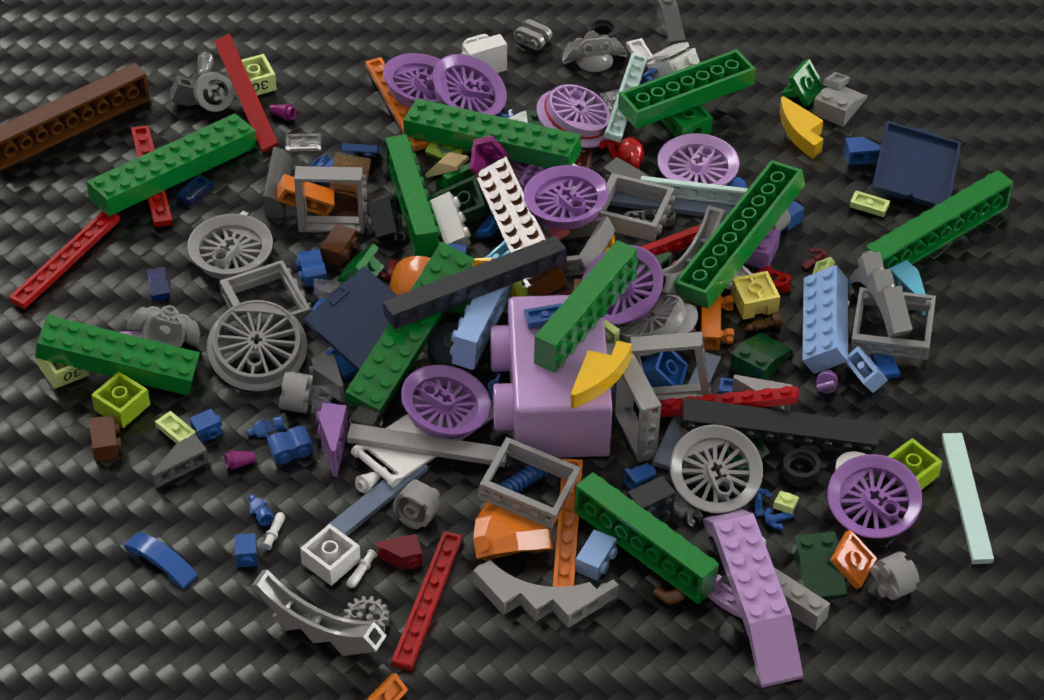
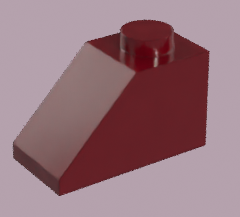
[376,534,422,570]

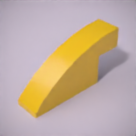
[779,96,824,158]
[570,341,632,408]

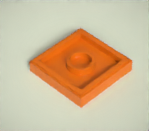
[830,530,877,589]

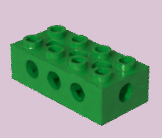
[661,105,713,137]

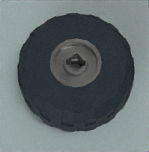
[427,322,485,373]

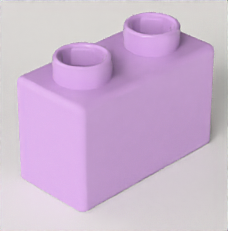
[490,295,612,458]

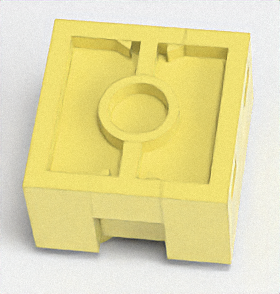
[730,271,780,320]

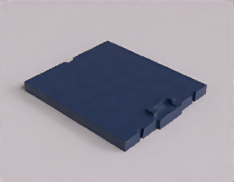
[871,121,961,208]
[304,266,397,371]

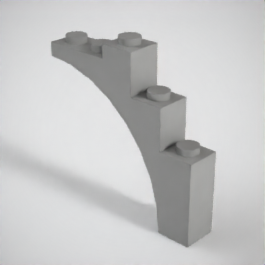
[652,205,727,295]
[850,251,912,337]
[251,569,386,656]

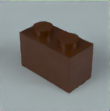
[320,224,358,266]
[89,415,122,461]

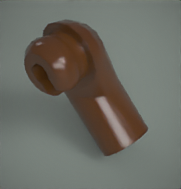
[653,586,686,605]

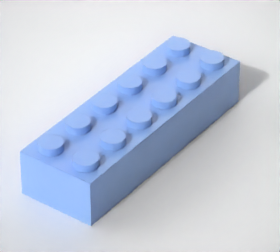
[803,265,848,374]
[450,284,512,370]

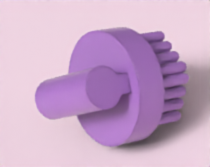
[816,370,838,393]

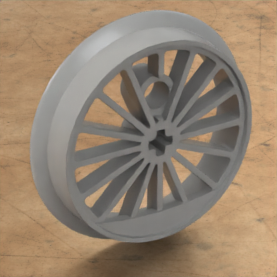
[207,300,307,391]

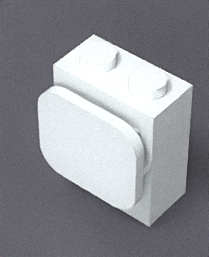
[461,34,507,80]
[646,42,700,79]

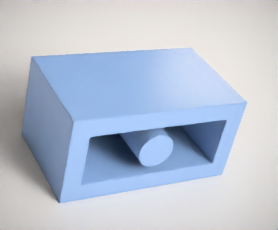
[846,346,888,393]
[575,530,618,581]

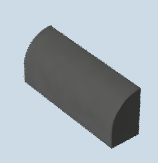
[264,147,293,218]

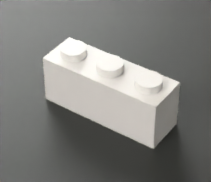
[430,191,471,246]

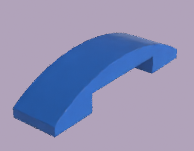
[124,532,198,589]

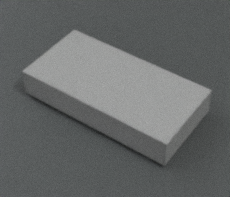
[823,72,850,90]

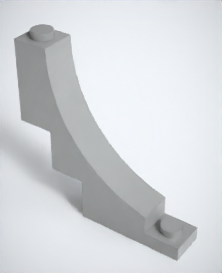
[473,560,618,628]

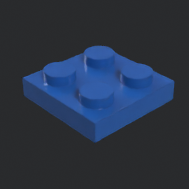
[342,143,382,157]

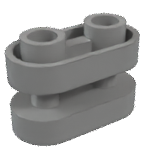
[514,19,553,50]

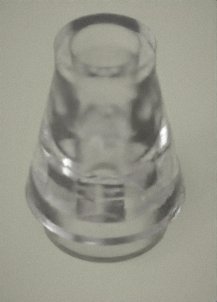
[197,52,214,74]

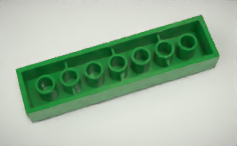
[618,49,756,129]
[385,134,440,258]
[534,240,638,373]
[35,315,200,396]
[574,472,719,604]

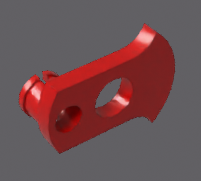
[757,265,792,293]

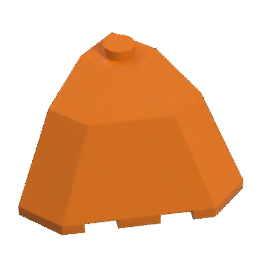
[473,502,553,560]

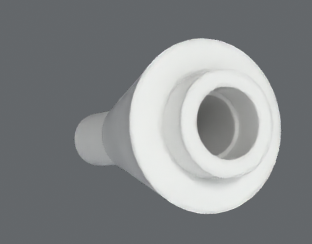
[355,467,388,494]

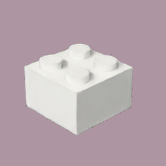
[300,524,361,586]

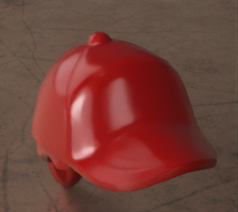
[617,137,645,170]

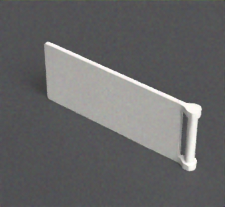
[350,388,494,488]

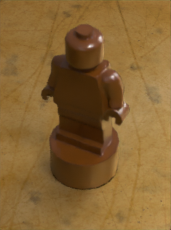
[745,311,783,332]

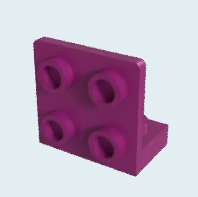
[469,135,510,175]

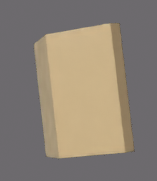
[425,152,469,178]

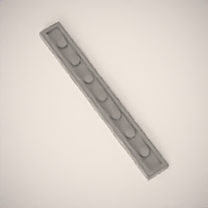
[347,423,507,467]

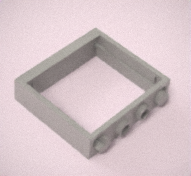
[294,166,368,233]
[597,173,676,242]
[544,216,616,276]
[219,260,312,334]
[851,288,936,360]
[631,332,711,400]
[612,354,661,463]
[477,437,581,529]

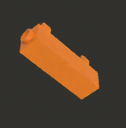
[701,294,734,350]

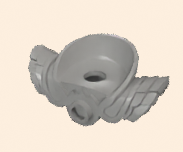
[562,31,627,72]
[127,305,201,348]

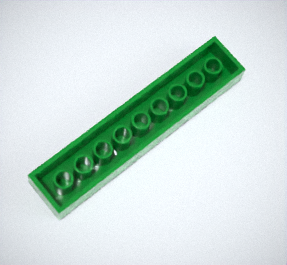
[403,99,581,168]
[87,114,256,216]
[674,160,805,309]
[865,170,1013,270]
[345,241,475,419]

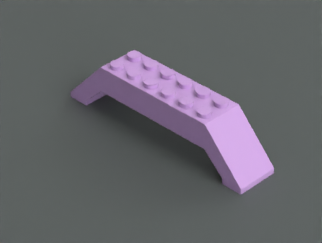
[703,509,803,688]

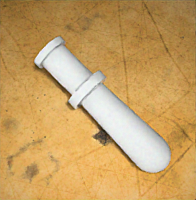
[261,512,285,550]
[347,549,377,588]

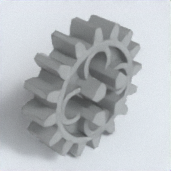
[343,596,389,632]

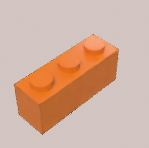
[277,174,334,216]

